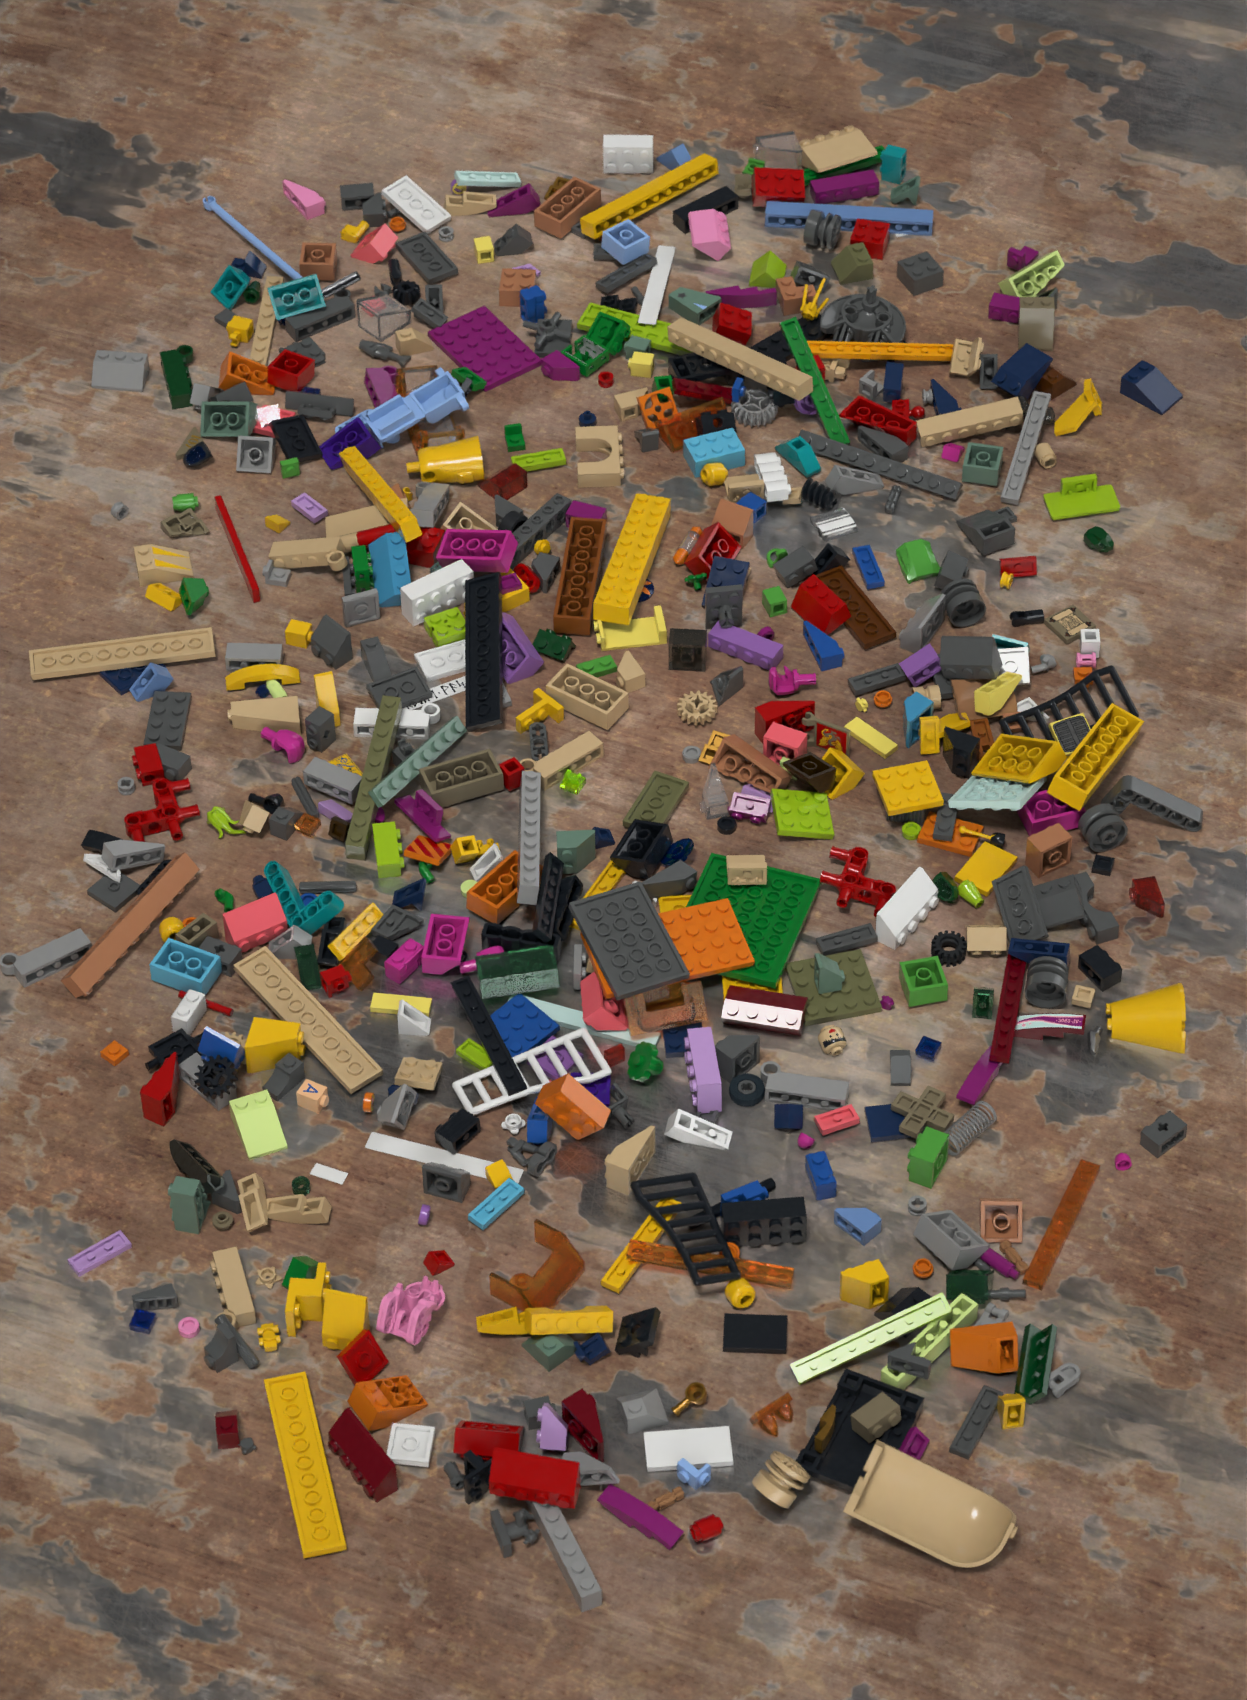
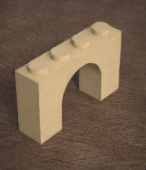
[575,425,624,488]

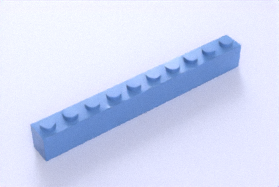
[765,201,933,236]

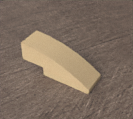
[444,191,497,216]
[237,1173,268,1232]
[266,1194,332,1224]

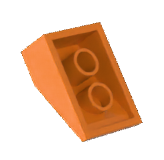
[218,351,275,395]

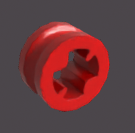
[598,371,614,388]

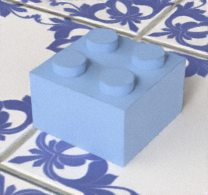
[601,219,650,265]

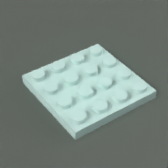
[948,775,1047,811]

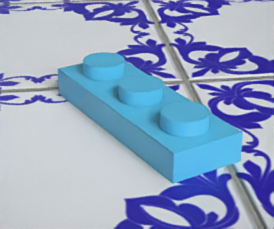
[468,1178,525,1230]

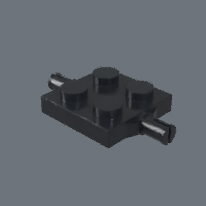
[145,1028,203,1071]

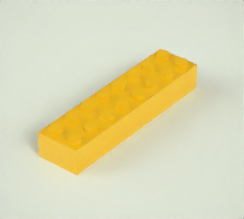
[1047,703,1144,811]

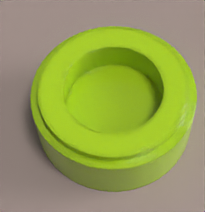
[902,822,921,840]

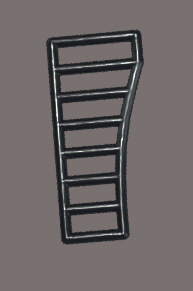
[999,665,1139,741]
[630,1172,741,1286]

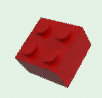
[850,219,890,260]
[712,302,752,346]
[267,349,315,392]

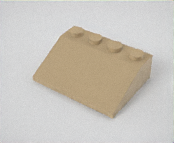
[795,126,878,173]

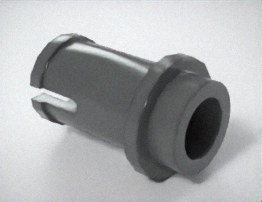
[443,1461,465,1489]

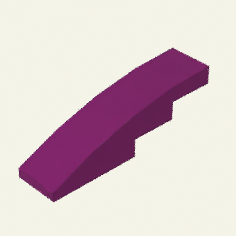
[706,285,777,309]
[956,1046,1003,1105]
[597,1484,684,1550]

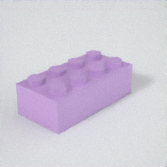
[684,1027,722,1114]

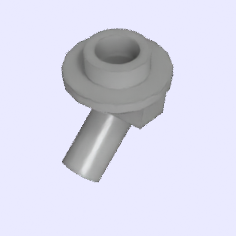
[1031,654,1057,674]

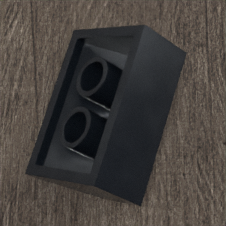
[610,819,673,879]

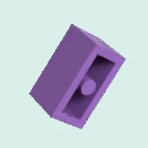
[899,643,942,687]

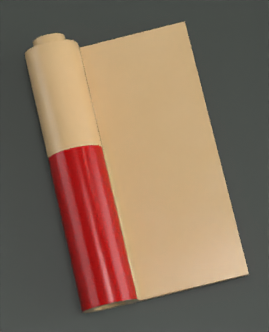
[325,498,408,553]

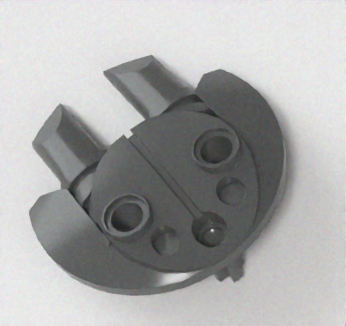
[820,285,906,362]

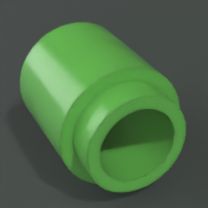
[172,493,198,512]

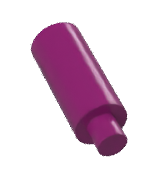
[981,1247,1020,1279]

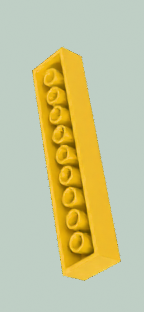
[593,493,671,625]

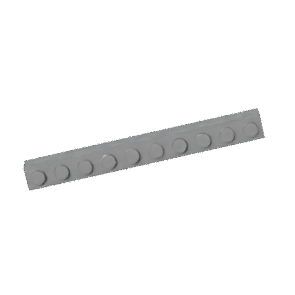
[517,771,541,905]

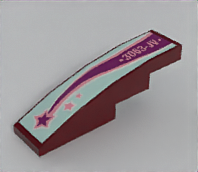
[1014,1013,1086,1040]

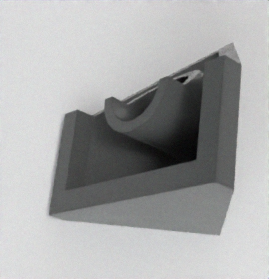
[710,666,743,707]

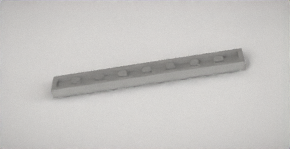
[1001,391,1051,505]

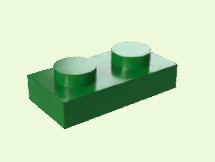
[451,367,487,391]

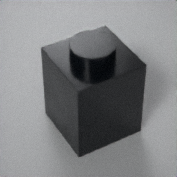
[367,935,399,968]

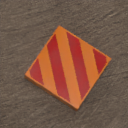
[404,835,452,866]

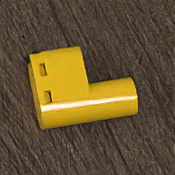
[340,220,369,243]

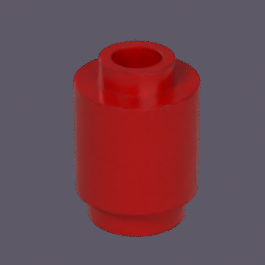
[689,1514,723,1542]

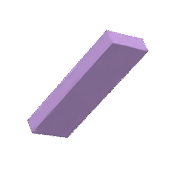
[67,1230,132,1277]

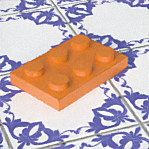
[917,811,984,857]

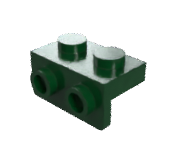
[532,629,576,663]

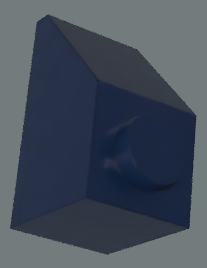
[883,362,904,403]

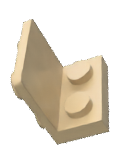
[724,474,764,503]
[726,855,767,885]

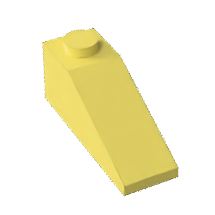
[974,671,1022,716]

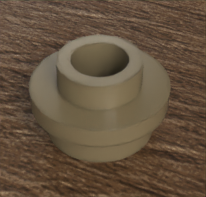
[212,1211,233,1231]

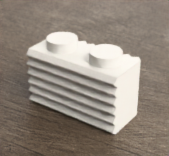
[170,989,207,1036]

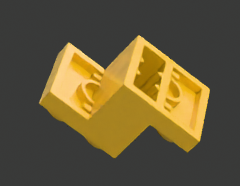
[285,1262,332,1337]

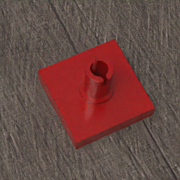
[336,1329,389,1386]

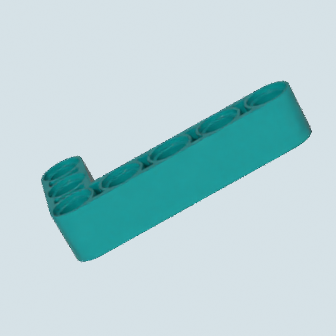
[264,861,344,935]

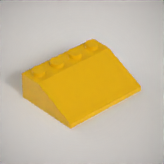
[971,734,1067,784]

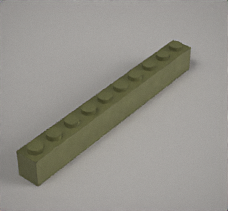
[345,695,402,861]

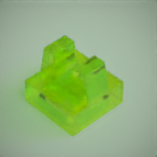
[560,769,586,795]

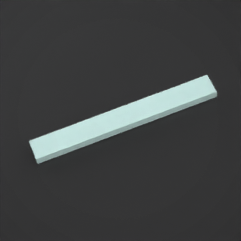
[508,992,661,1047]

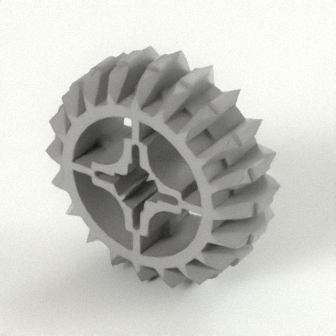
[731,388,778,428]

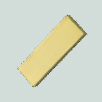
[844,717,898,759]
[370,992,432,1017]

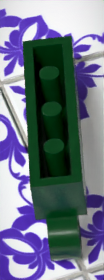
[160,345,194,410]

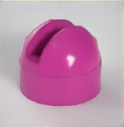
[797,1132,815,1149]
[1114,1153,1132,1171]

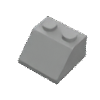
[236,436,276,473]

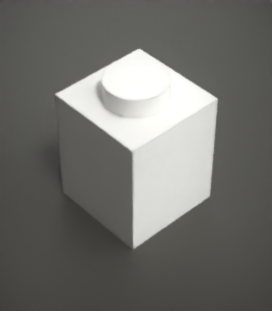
[1079,629,1100,658]

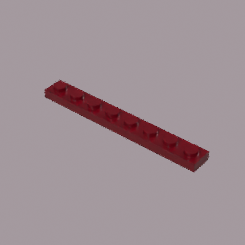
[989,954,1026,1064]

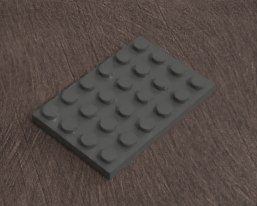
[569,881,690,1001]

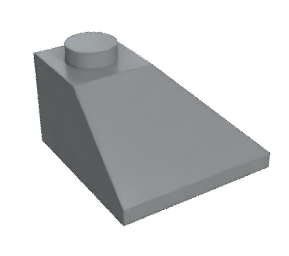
[377,1084,417,1130]
[616,1388,669,1434]

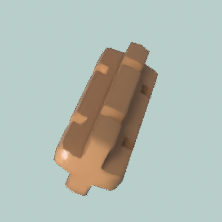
[999,1240,1029,1275]
[645,1486,684,1511]

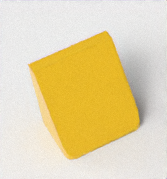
[265,515,291,533]
[485,1159,513,1190]

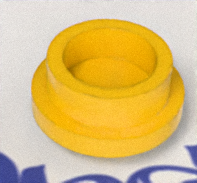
[534,539,550,555]

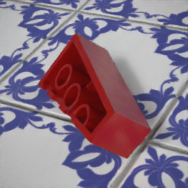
[839,395,917,446]

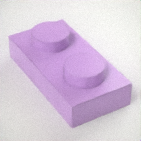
[291,492,328,524]

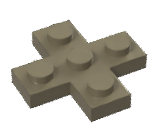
[891,1086,954,1139]

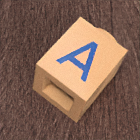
[296,1079,329,1114]

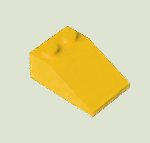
[322,1288,370,1350]

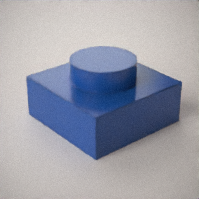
[732,377,746,403]

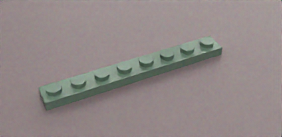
[368,716,467,808]

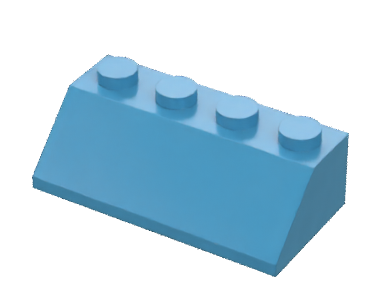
[369,532,411,608]

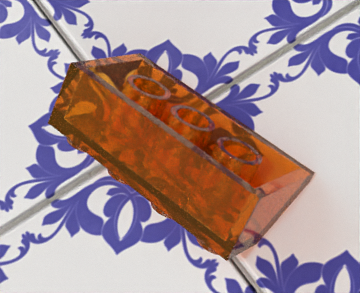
[654,397,728,453]

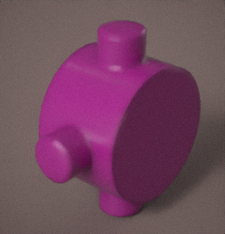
[880,995,894,1010]

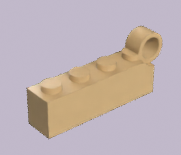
[268,536,348,571]
[520,731,604,791]
[210,1247,256,1330]

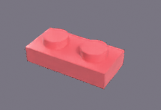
[814,1104,860,1136]

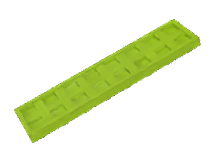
[577,303,694,355]

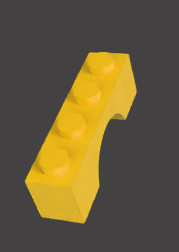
[524,1305,613,1335]

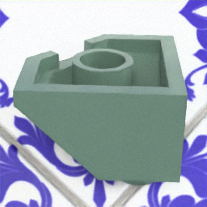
[522,1334,577,1372]

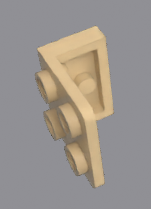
[949,337,984,377]

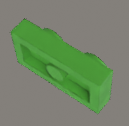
[576,655,617,678]

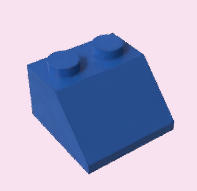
[198,1026,245,1070]

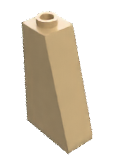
[227,696,301,735]

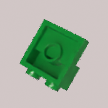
[586,311,631,356]

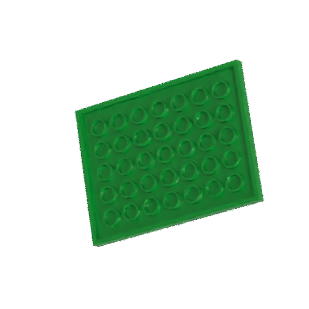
[686,853,822,989]

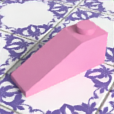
[282,179,325,220]

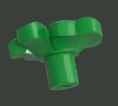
[684,573,707,590]

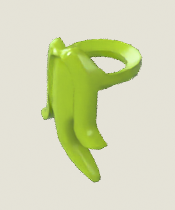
[206,806,246,839]

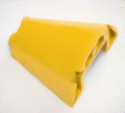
[1105,983,1186,1053]

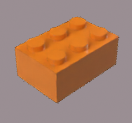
[535,1073,611,1140]

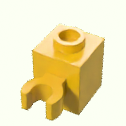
[226,315,254,347]

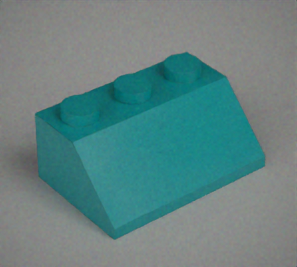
[267,274,326,320]

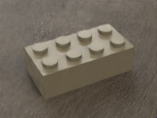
[419,748,504,807]

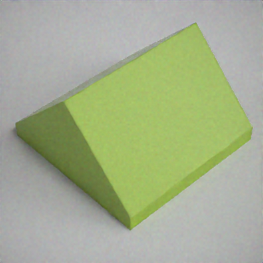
[749,251,787,288]

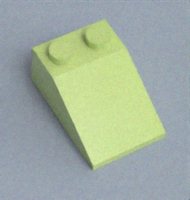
[229,1090,288,1160]

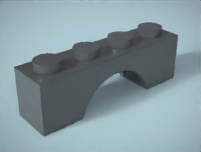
[1074,872,1119,945]

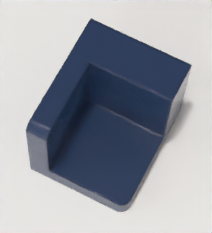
[774,1104,803,1129]

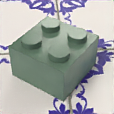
[962,442,1003,486]

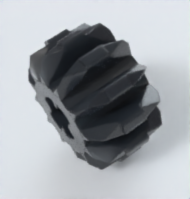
[392,280,421,307]

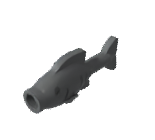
[359,339,411,367]

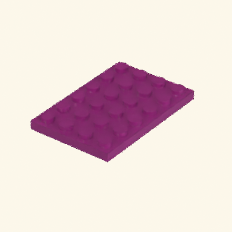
[428,306,541,392]

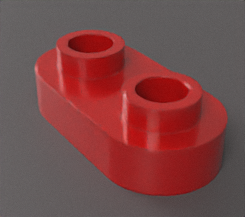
[513,563,540,593]

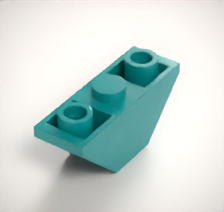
[775,436,821,478]

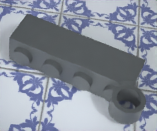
[285,289,355,342]

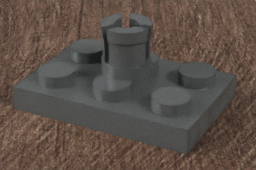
[705,584,743,629]

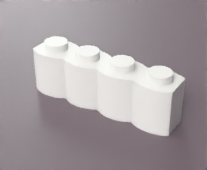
[754,452,791,502]

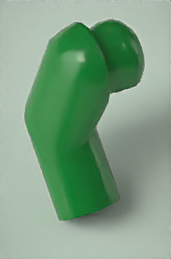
[214,888,234,913]

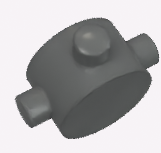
[238,1437,257,1454]

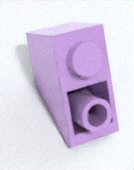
[536,1403,568,1451]

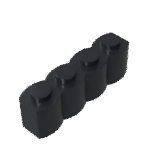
[552,875,583,941]
[481,923,561,963]

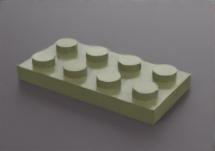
[623,771,689,828]

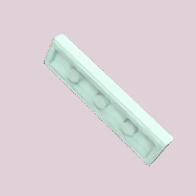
[454,171,521,187]

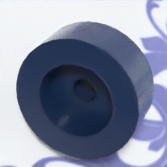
[579,410,596,427]

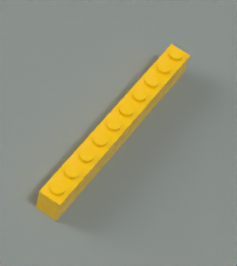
[580,153,719,239]
[339,446,422,543]

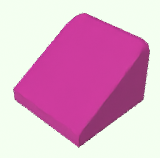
[941,443,965,462]

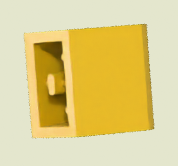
[839,1259,889,1309]

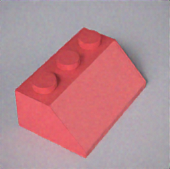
[223,893,288,952]
[580,971,628,1030]

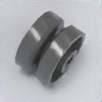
[1078,803,1128,852]

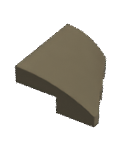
[160,508,210,537]

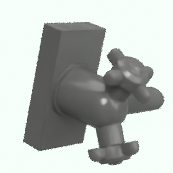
[490,1508,540,1558]

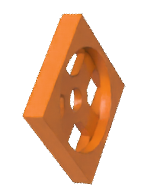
[637,387,680,429]

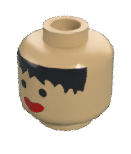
[818,1025,847,1056]

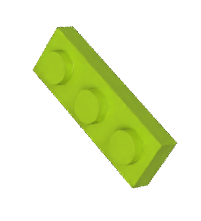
[511,448,566,473]

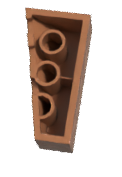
[708,734,793,793]

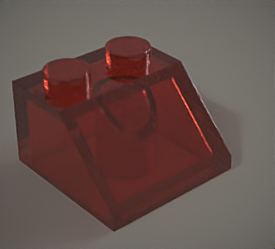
[478,463,528,500]

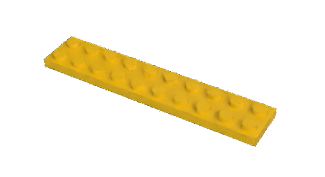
[264,1371,347,1558]

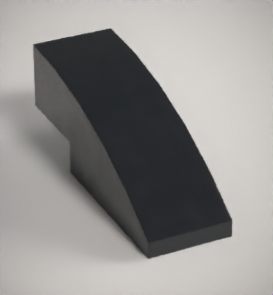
[317,917,346,966]

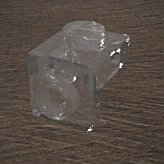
[254,405,281,427]

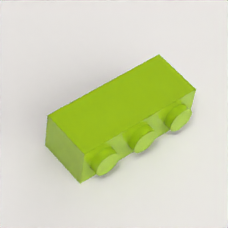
[372,821,404,879]

